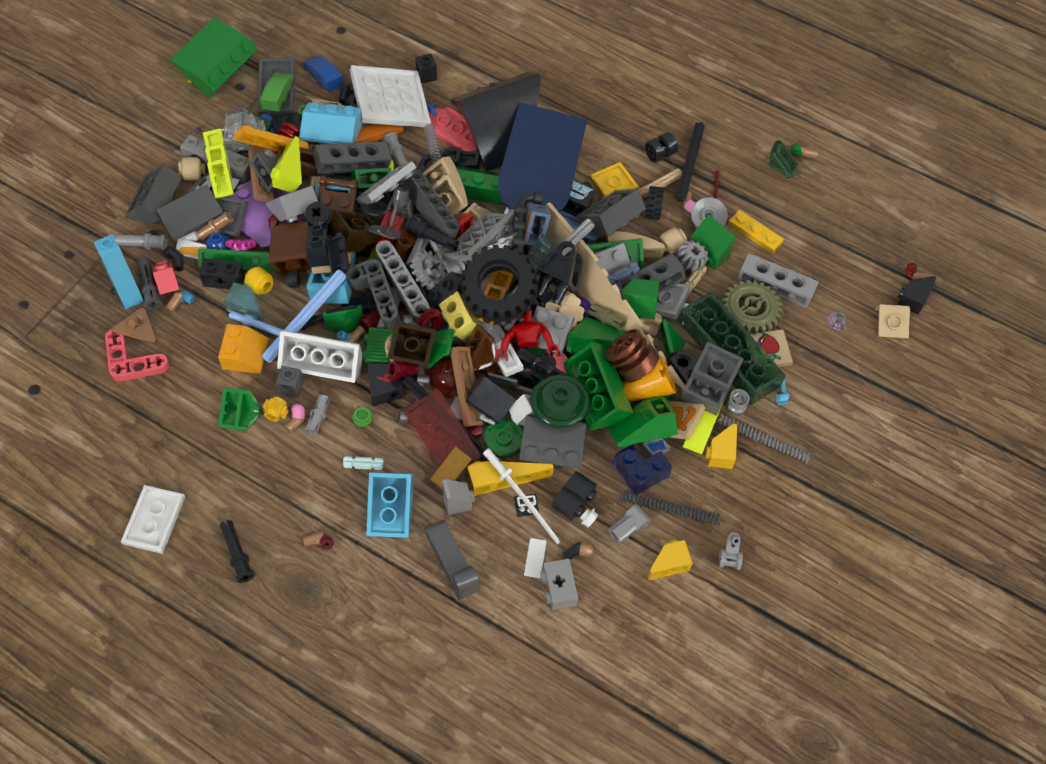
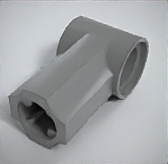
[608,504,651,544]

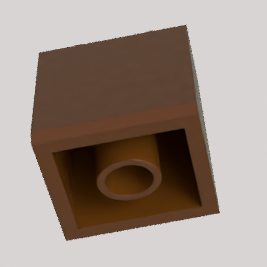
[269,220,312,275]

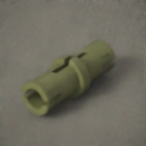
[588,304,627,331]

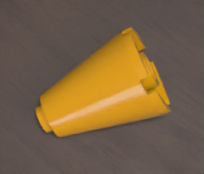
[622,356,677,402]

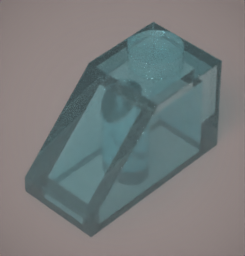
[224,283,264,322]

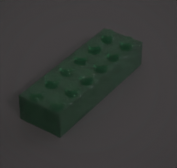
[678,291,786,405]

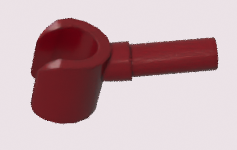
[458,420,483,439]

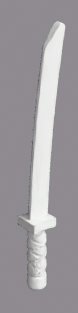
[483,448,560,545]

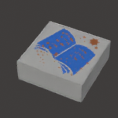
[642,438,671,461]

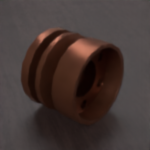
[605,329,659,382]

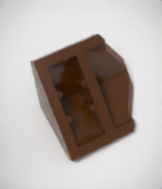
[464,324,496,371]

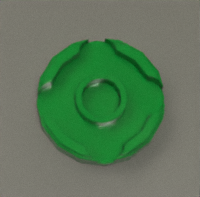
[484,419,523,458]

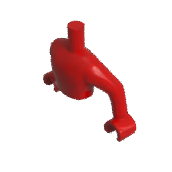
[495,311,560,362]

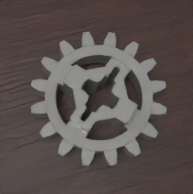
[410,250,448,291]

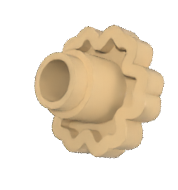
[545,293,584,329]

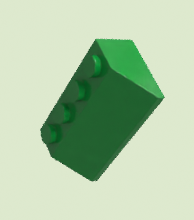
[456,166,505,205]
[564,341,634,431]

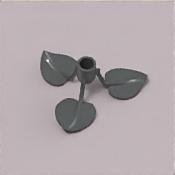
[361,187,427,239]

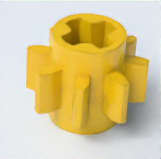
[262,397,289,422]

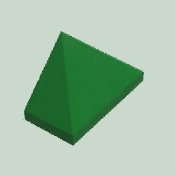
[660,319,686,362]

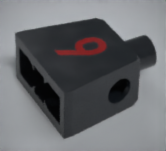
[368,363,413,406]

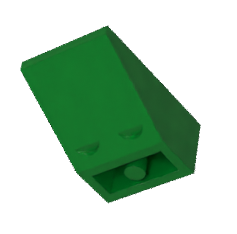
[608,396,678,447]

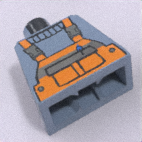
[524,203,551,247]

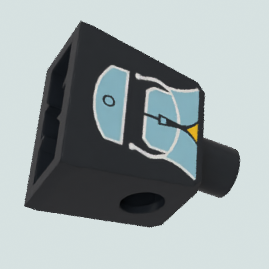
[562,180,595,217]

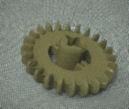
[720,280,783,335]

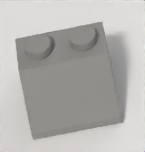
[266,186,318,223]

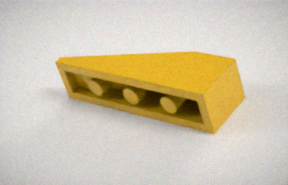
[467,461,554,496]

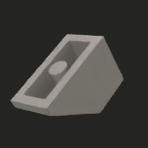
[442,479,475,516]

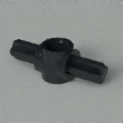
[517,347,569,379]

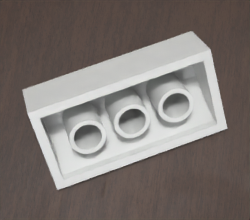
[277,330,362,383]

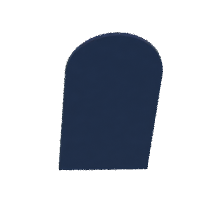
[498,102,587,213]

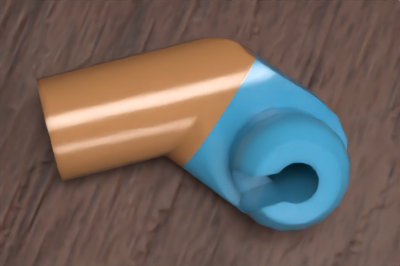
[166,291,195,312]
[336,326,366,343]

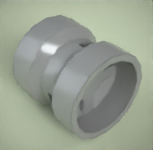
[726,389,750,416]

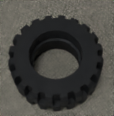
[461,245,538,325]

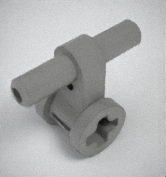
[718,531,743,570]

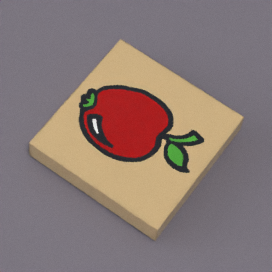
[745,329,793,370]

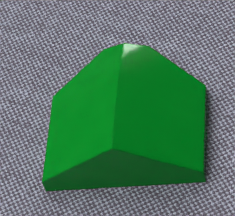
[621,278,659,320]
[323,305,363,333]
[429,328,455,368]
[218,387,260,431]

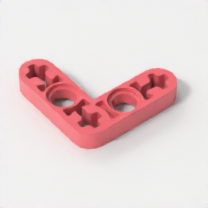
[105,329,169,381]

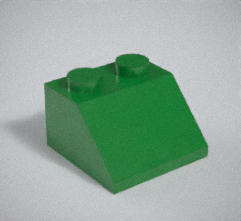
[690,214,736,270]

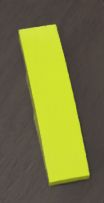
[203,128,234,199]
[683,394,727,455]

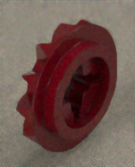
[415,307,443,331]

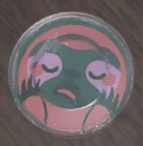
[827,311,847,331]

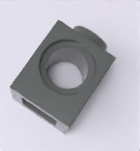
[276,366,304,398]

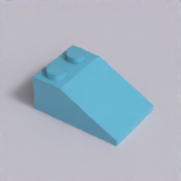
[307,252,356,304]
[366,472,414,538]

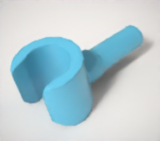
[776,380,789,405]

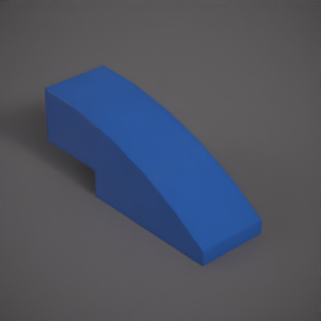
[303,55,343,92]

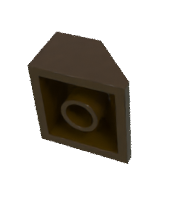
[328,211,382,252]
[388,321,437,366]

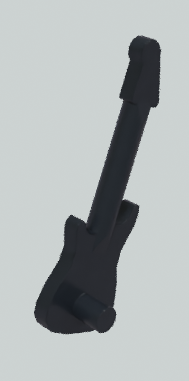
[300,289,378,330]

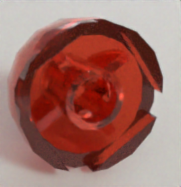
[430,357,458,398]

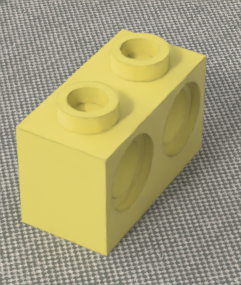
[439,291,480,340]

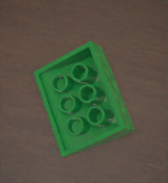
[169,17,259,99]

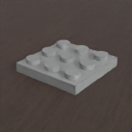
[356,161,416,205]

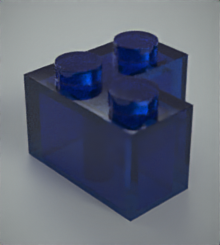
[613,444,672,496]

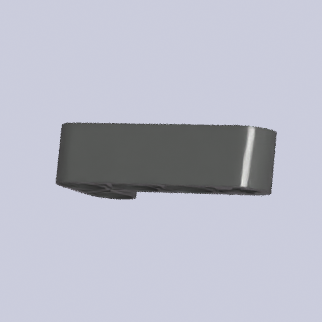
[346,259,402,330]
[424,520,479,600]

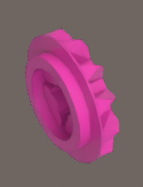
[226,239,257,250]

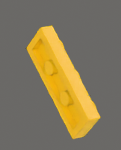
[728,209,784,254]

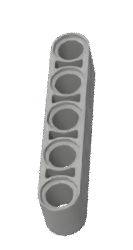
[376,241,430,323]

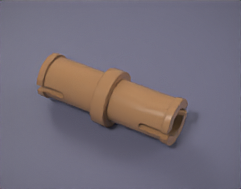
[196,211,234,241]

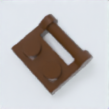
[317,175,359,212]

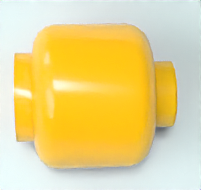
[244,267,273,295]

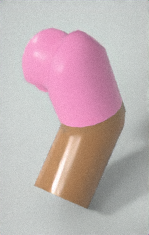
[683,191,696,213]
[284,404,305,433]

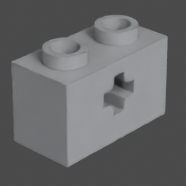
[540,559,578,611]

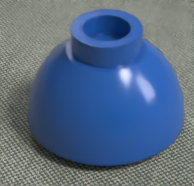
[205,232,230,249]

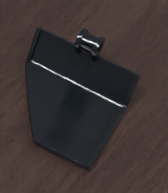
[450,72,541,171]

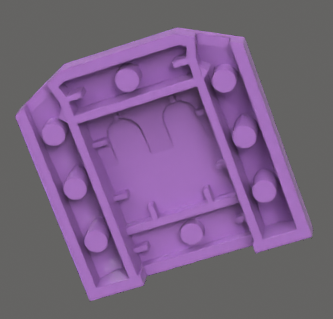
[228,180,307,251]

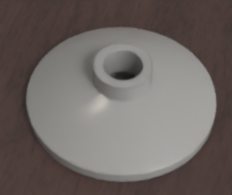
[691,197,728,228]

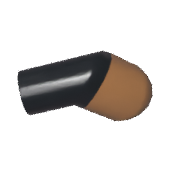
[563,542,594,560]

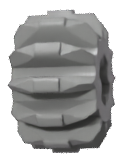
[676,240,709,272]

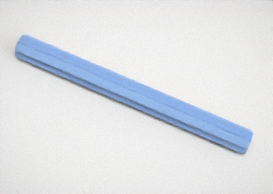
[262,270,346,363]

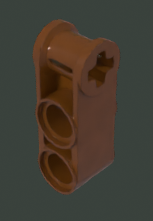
[393,217,418,261]

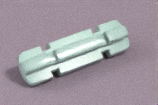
[343,456,384,470]

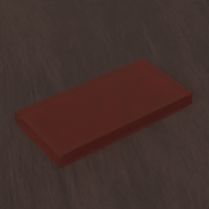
[404,388,482,467]

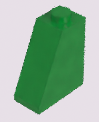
[566,317,627,353]

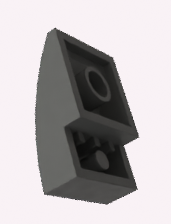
[680,342,743,415]

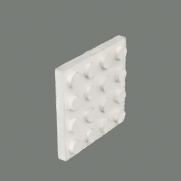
[350,65,431,127]

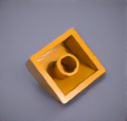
[218,324,269,374]

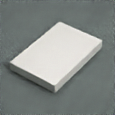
[121,485,185,554]

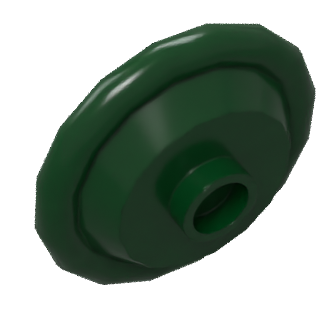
[530,374,591,428]

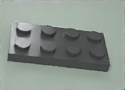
[257,58,295,116]

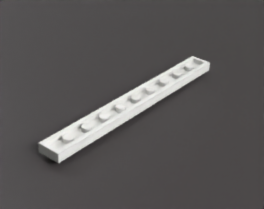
[429,240,523,377]

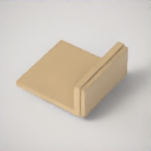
[875,304,910,338]

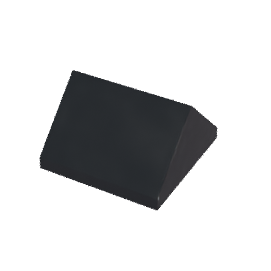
[466,372,516,424]

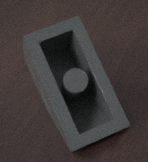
[250,151,281,193]

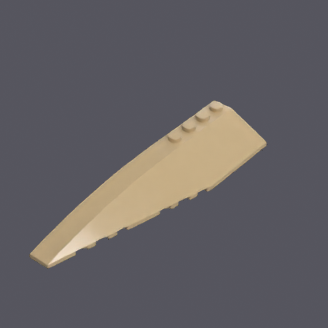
[532,202,685,398]

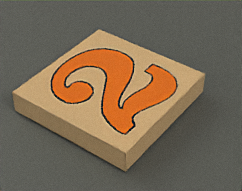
[669,401,706,440]

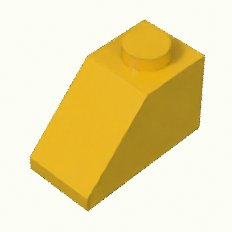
[705,424,737,469]
[648,540,693,580]

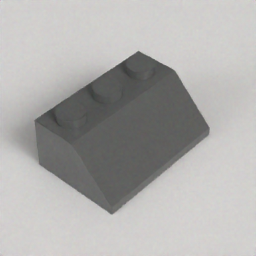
[124,164,182,224]
[577,189,646,237]
[519,415,586,468]

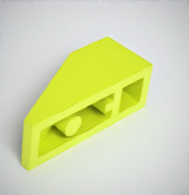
[270,137,302,193]

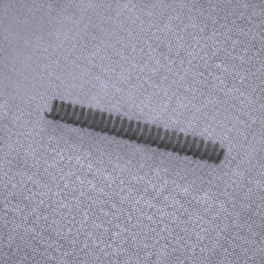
[620,491,720,526]

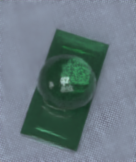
[768,140,798,178]

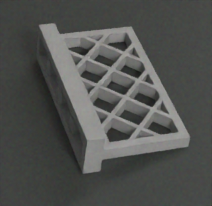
[442,209,518,262]

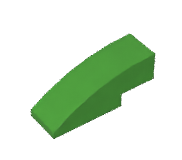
[260,72,294,112]

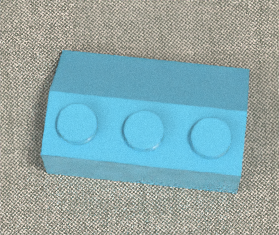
[299,102,362,144]

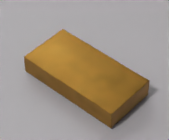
[430,446,473,489]

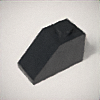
[897,276,937,315]

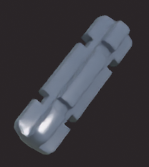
[607,262,640,285]

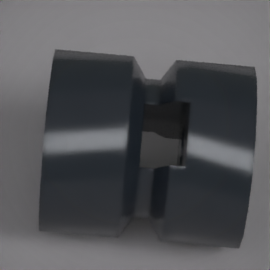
[645,132,678,163]

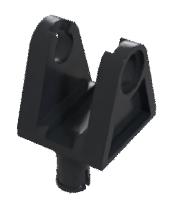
[536,241,583,306]

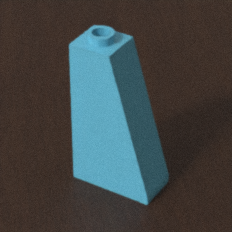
[93,234,144,310]

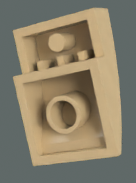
[423,156,468,216]

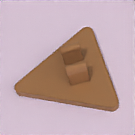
[112,308,156,343]

